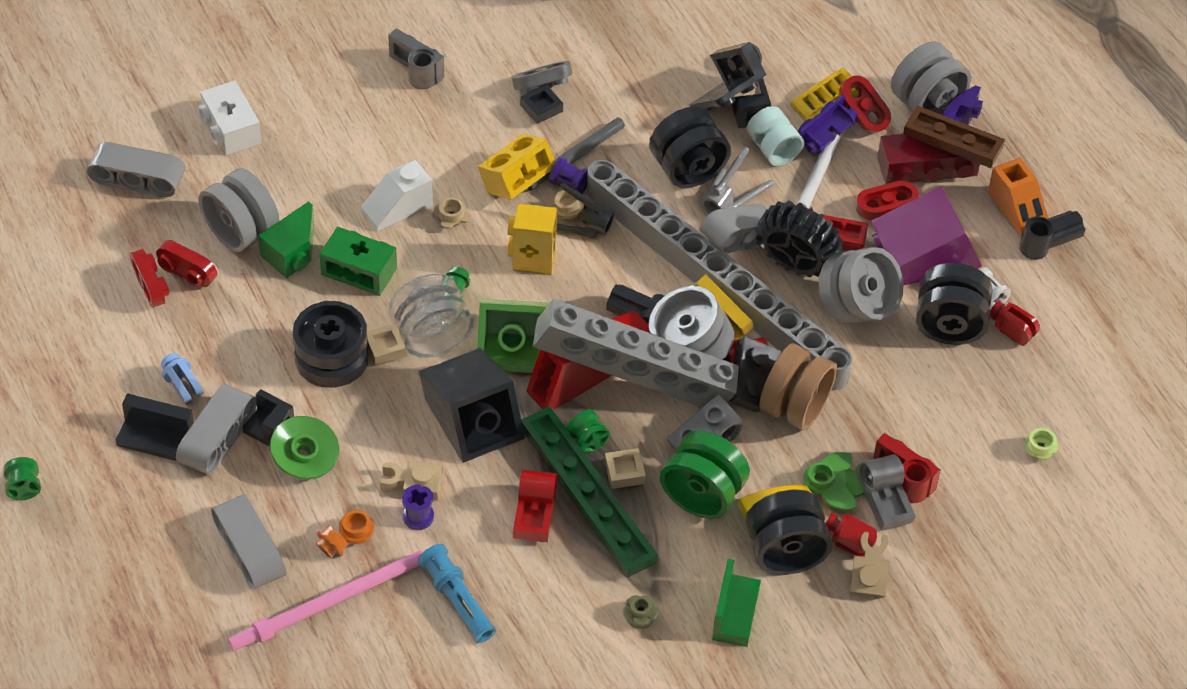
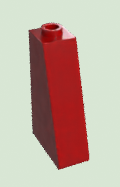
[526,311,650,410]

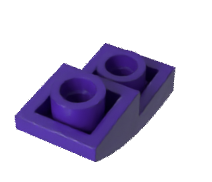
[942,85,983,125]

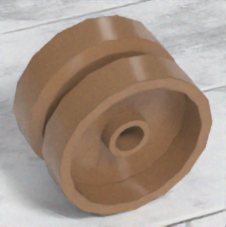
[759,343,837,431]

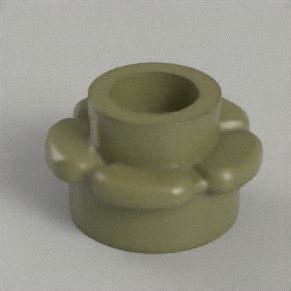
[623,595,659,629]

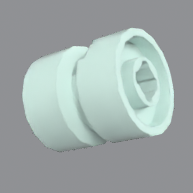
[747,106,804,166]

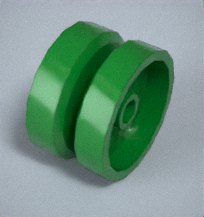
[660,430,750,519]

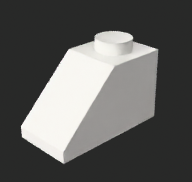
[361,160,433,232]

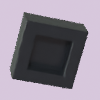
[520,84,563,124]

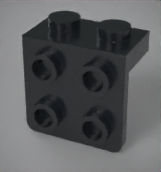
[689,42,767,111]

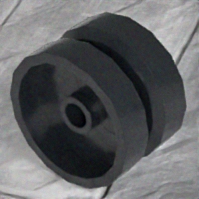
[649,107,731,188]
[916,263,993,345]
[292,301,369,388]
[746,489,833,575]

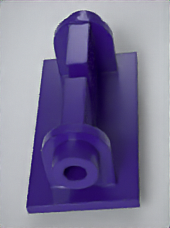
[798,95,858,154]

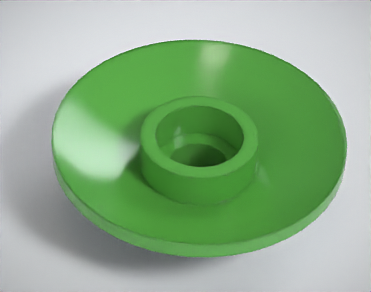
[270,416,340,480]

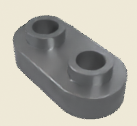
[511,61,573,94]

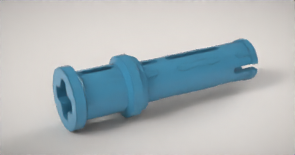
[418,544,496,643]

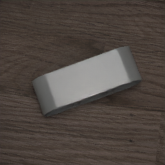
[86,142,185,197]
[700,203,767,253]
[176,384,257,475]
[211,494,286,590]

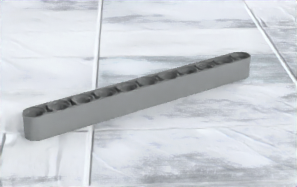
[587,160,852,390]

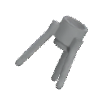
[701,147,774,214]

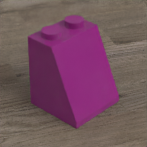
[871,186,982,286]

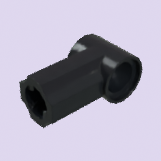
[1020,211,1086,259]
[606,284,665,324]

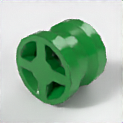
[567,409,610,453]
[3,457,41,500]

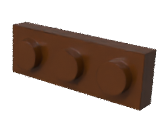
[903,106,1005,168]

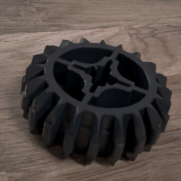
[756,200,843,278]

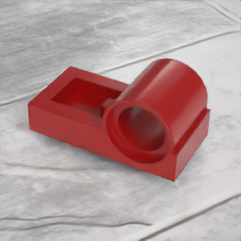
[873,432,941,503]
[513,470,557,543]

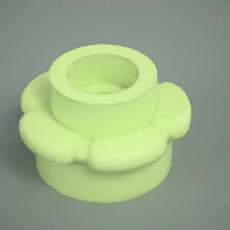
[1025,428,1059,460]

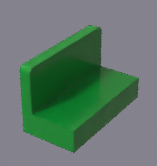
[712,559,761,647]

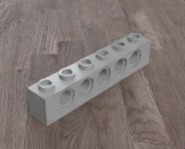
[533,298,739,408]

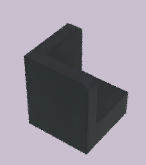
[731,78,771,129]
[242,389,294,447]

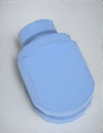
[161,353,204,404]

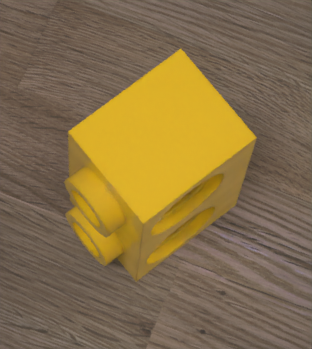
[477,134,556,200]

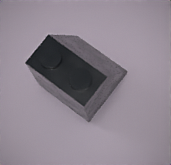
[419,348,525,463]

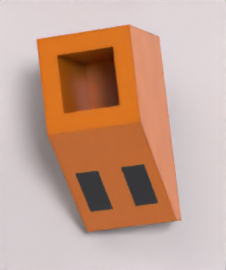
[988,157,1048,236]

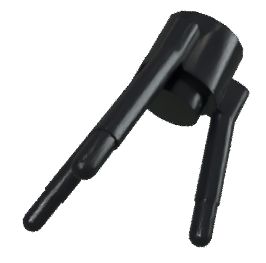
[557,183,615,239]

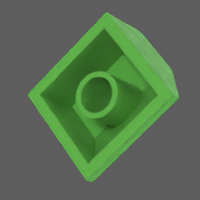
[477,299,548,373]

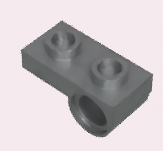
[388,28,445,89]
[666,394,742,450]
[855,455,916,531]

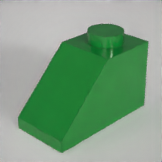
[259,201,315,278]

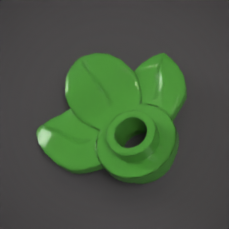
[803,452,864,511]

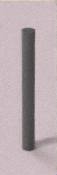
[527,117,625,191]

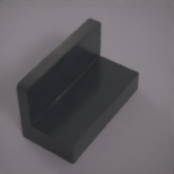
[116,393,194,461]

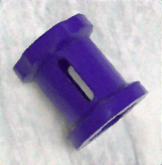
[549,157,588,194]
[402,484,434,530]

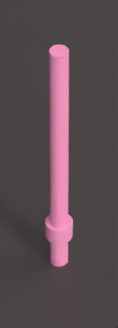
[227,550,423,652]

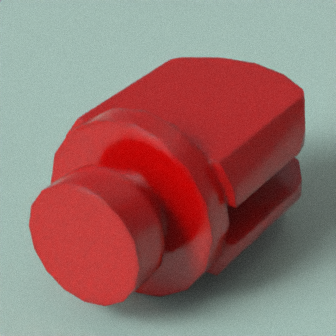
[990,301,1040,346]
[826,512,877,557]

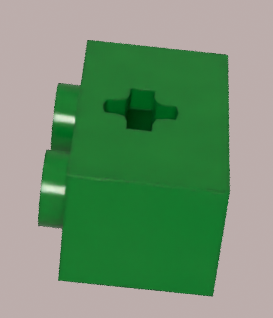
[319,226,397,296]

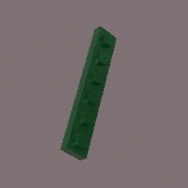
[521,407,658,578]

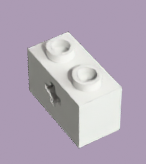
[198,80,262,156]

